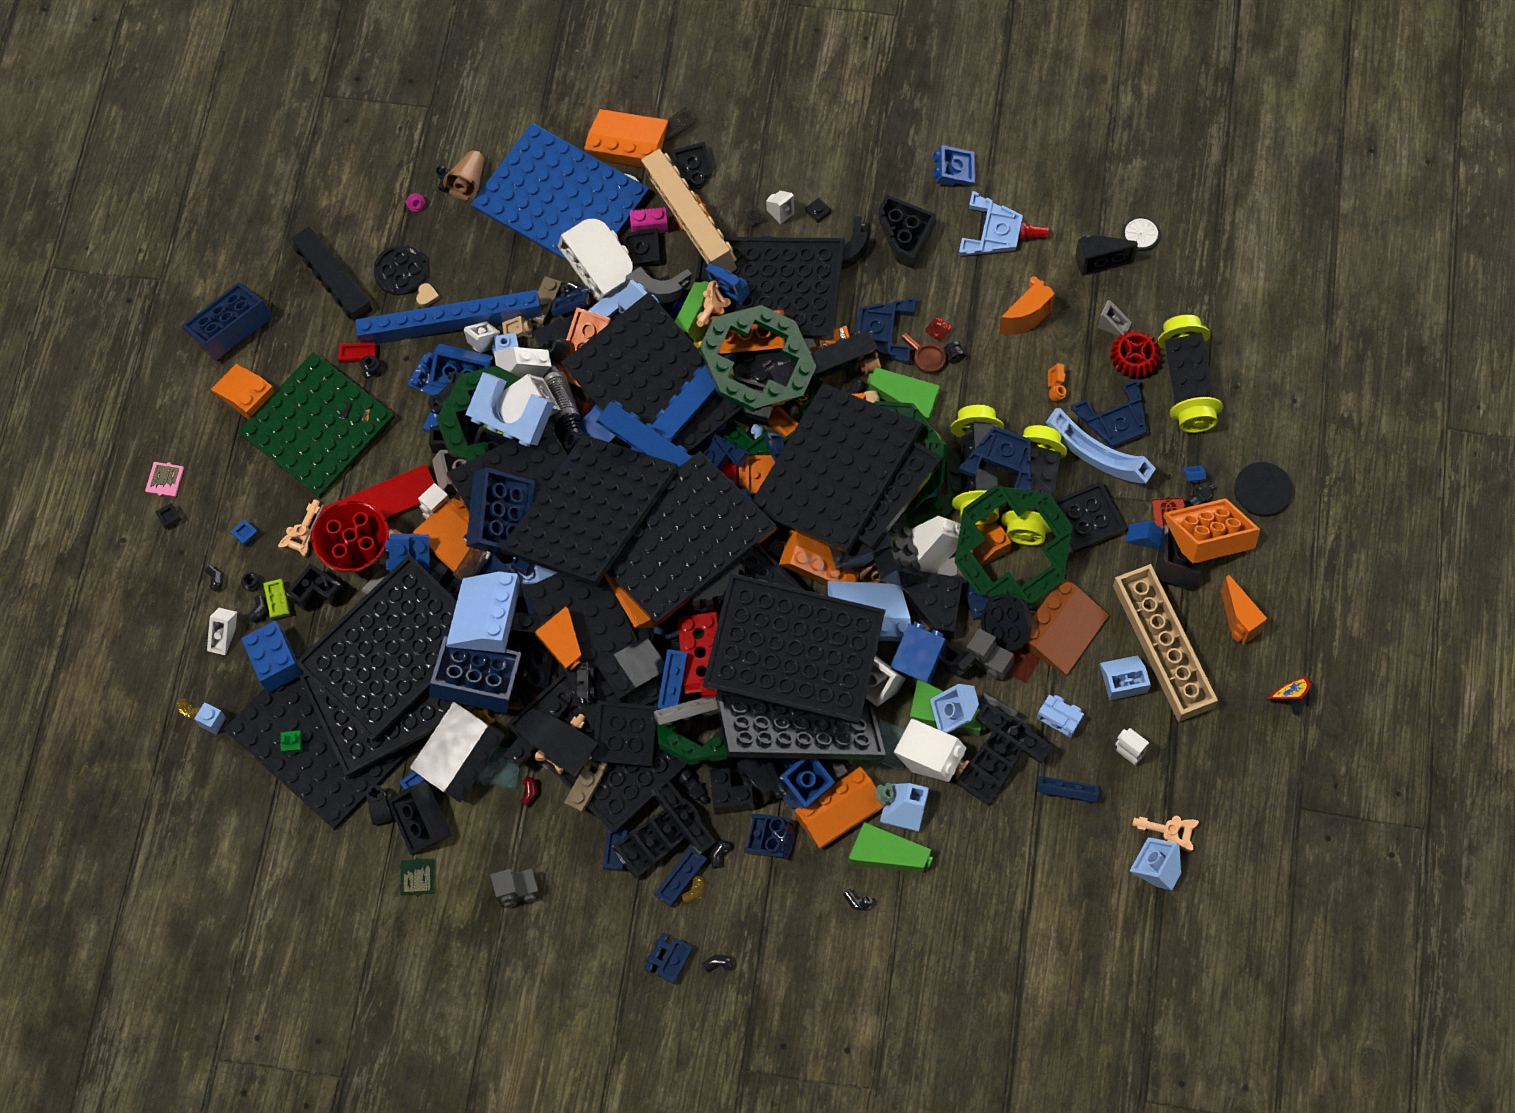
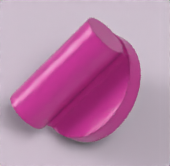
[405,193,425,212]

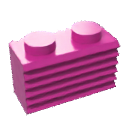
[630,207,668,233]

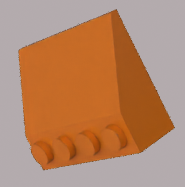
[584,109,669,168]
[413,497,507,579]
[1163,498,1260,563]
[779,529,860,586]

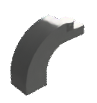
[625,267,692,304]

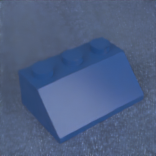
[429,344,493,395]

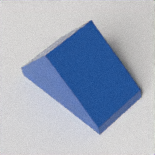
[1126,521,1163,550]

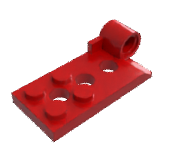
[678,612,718,699]

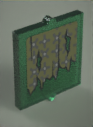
[400,858,434,897]

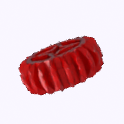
[1110,329,1161,379]

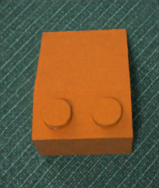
[211,364,275,420]
[1221,575,1267,645]

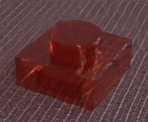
[925,316,951,342]

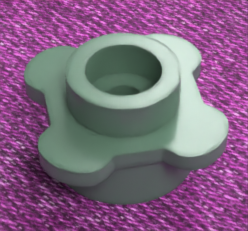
[875,783,895,805]

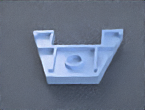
[959,191,1023,256]

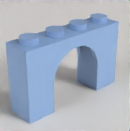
[465,372,555,447]

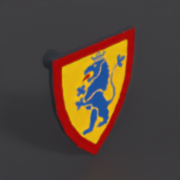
[1267,677,1311,715]

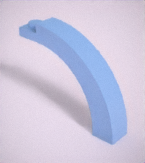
[1046,408,1156,483]

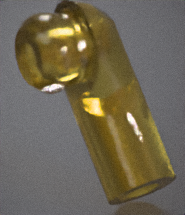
[177,699,201,718]
[681,876,705,904]

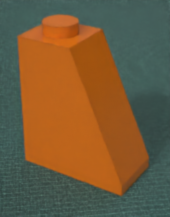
[535,607,581,671]

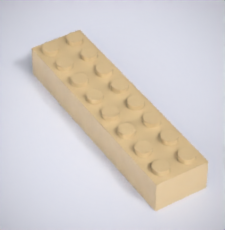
[641,149,737,272]
[1113,564,1218,722]

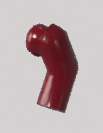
[520,777,538,807]

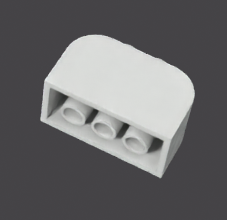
[558,219,632,302]

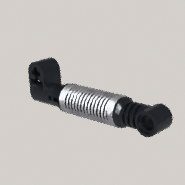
[538,335,586,450]

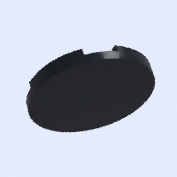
[374,245,428,296]
[1234,462,1292,517]
[981,594,1032,652]

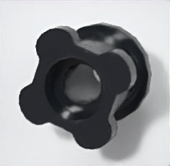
[360,355,381,378]

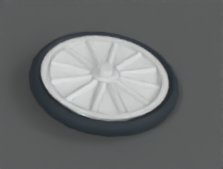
[1122,217,1161,251]

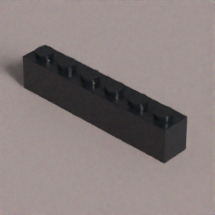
[291,226,372,322]
[767,330,878,387]

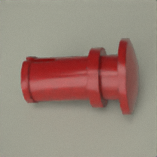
[1020,222,1049,240]

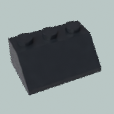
[387,781,452,855]

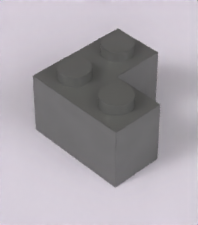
[967,629,1015,681]
[490,868,540,908]

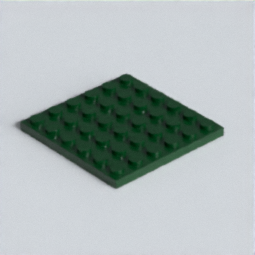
[237,352,395,498]

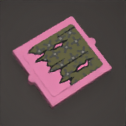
[145,462,184,498]

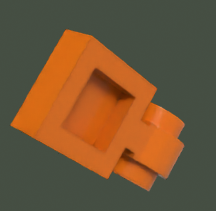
[1048,363,1066,402]

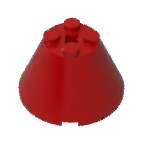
[311,499,389,572]

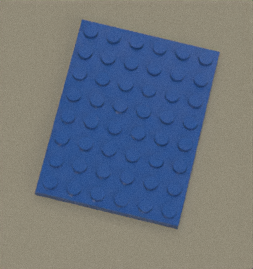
[471,123,650,263]

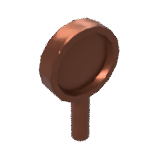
[901,333,946,375]

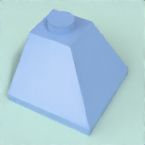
[930,684,979,733]
[1130,837,1181,890]

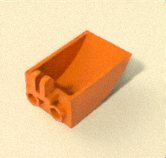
[999,277,1055,335]
[739,455,775,495]

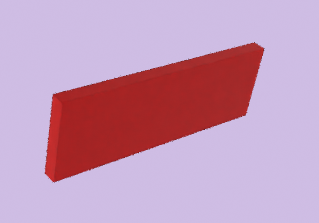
[322,464,435,521]

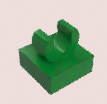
[280,731,302,753]

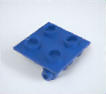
[407,352,443,396]

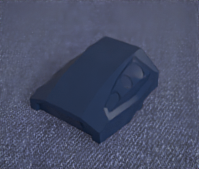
[744,814,796,859]

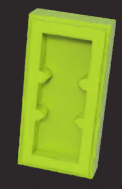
[263,579,290,620]

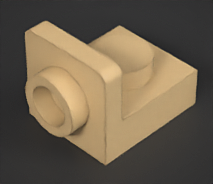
[502,316,533,339]

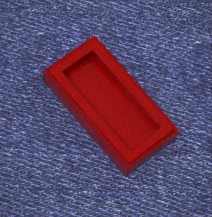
[338,342,377,363]

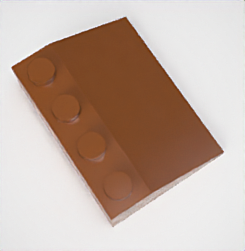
[1022,579,1109,676]

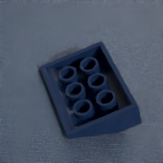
[182,282,273,361]
[466,467,535,553]
[429,636,521,713]

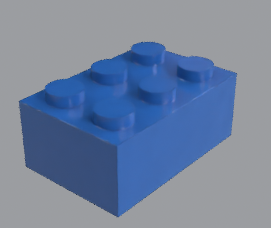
[241,620,303,693]

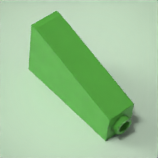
[675,281,711,343]
[867,367,940,422]
[910,680,985,736]
[849,822,933,873]

